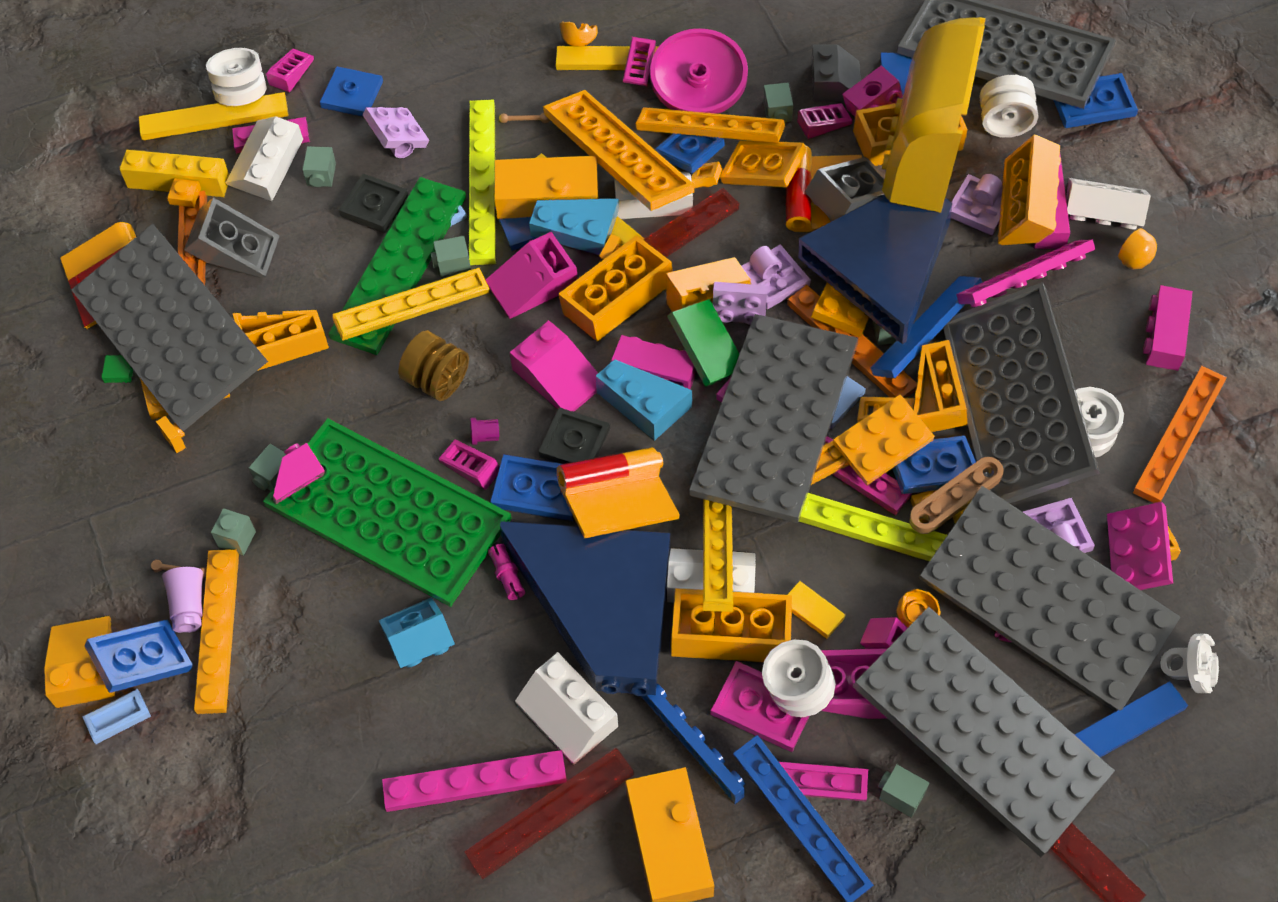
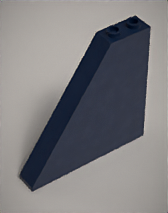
[798,194,953,344]
[500,521,670,696]

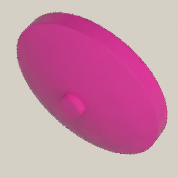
[650,28,748,114]

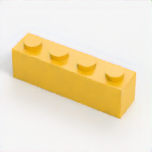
[120,150,229,197]

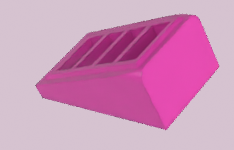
[623,37,656,86]
[266,49,314,92]
[797,103,853,139]
[438,439,500,490]

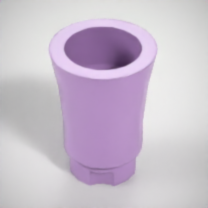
[162,567,203,633]

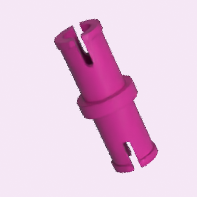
[488,544,525,600]

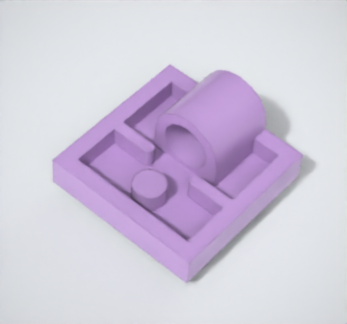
[363,107,429,158]
[951,174,1002,236]
[742,244,810,309]
[713,282,768,325]
[1023,498,1095,553]

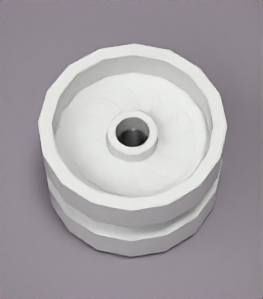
[206,48,267,106]
[980,75,1038,137]
[1076,387,1124,457]
[762,639,836,717]

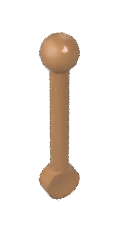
[499,113,550,123]
[151,560,207,578]

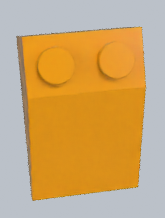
[45,616,115,708]

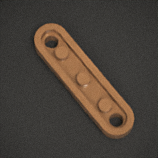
[909,457,1004,534]

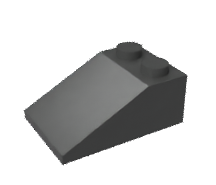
[805,157,885,222]
[184,197,280,278]

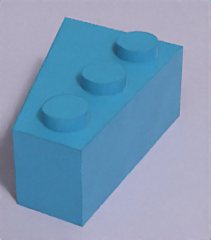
[529,199,619,255]
[596,359,692,441]

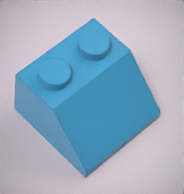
[379,597,455,668]

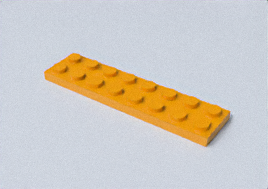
[543,90,694,211]

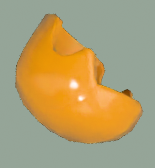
[560,22,598,47]
[1118,228,1157,270]
[896,589,941,628]

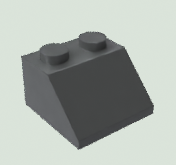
[811,44,861,101]

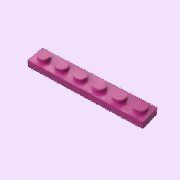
[956,239,1095,307]
[382,750,567,812]

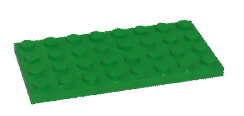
[263,418,512,607]

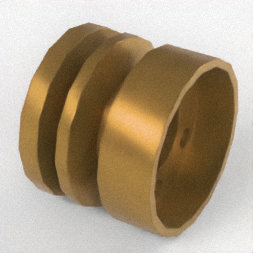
[398,330,469,401]

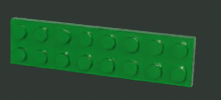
[329,177,466,355]

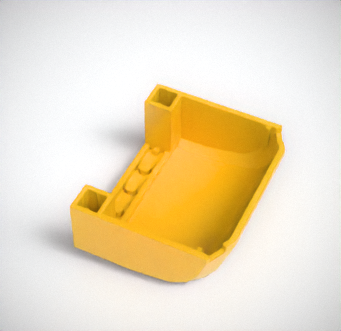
[881,17,986,213]

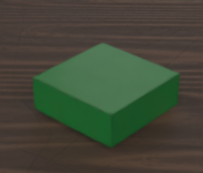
[102,355,133,383]

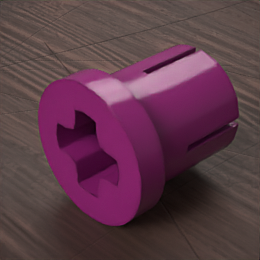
[470,417,499,445]

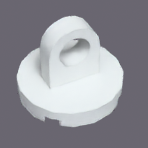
[1160,634,1219,693]

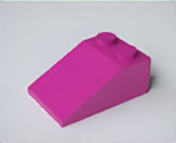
[510,320,598,412]
[821,649,887,719]

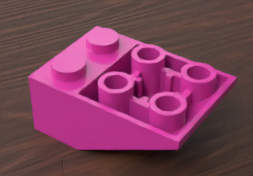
[486,232,578,319]

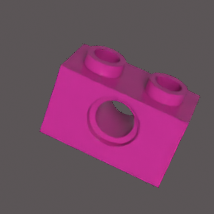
[842,66,903,117]

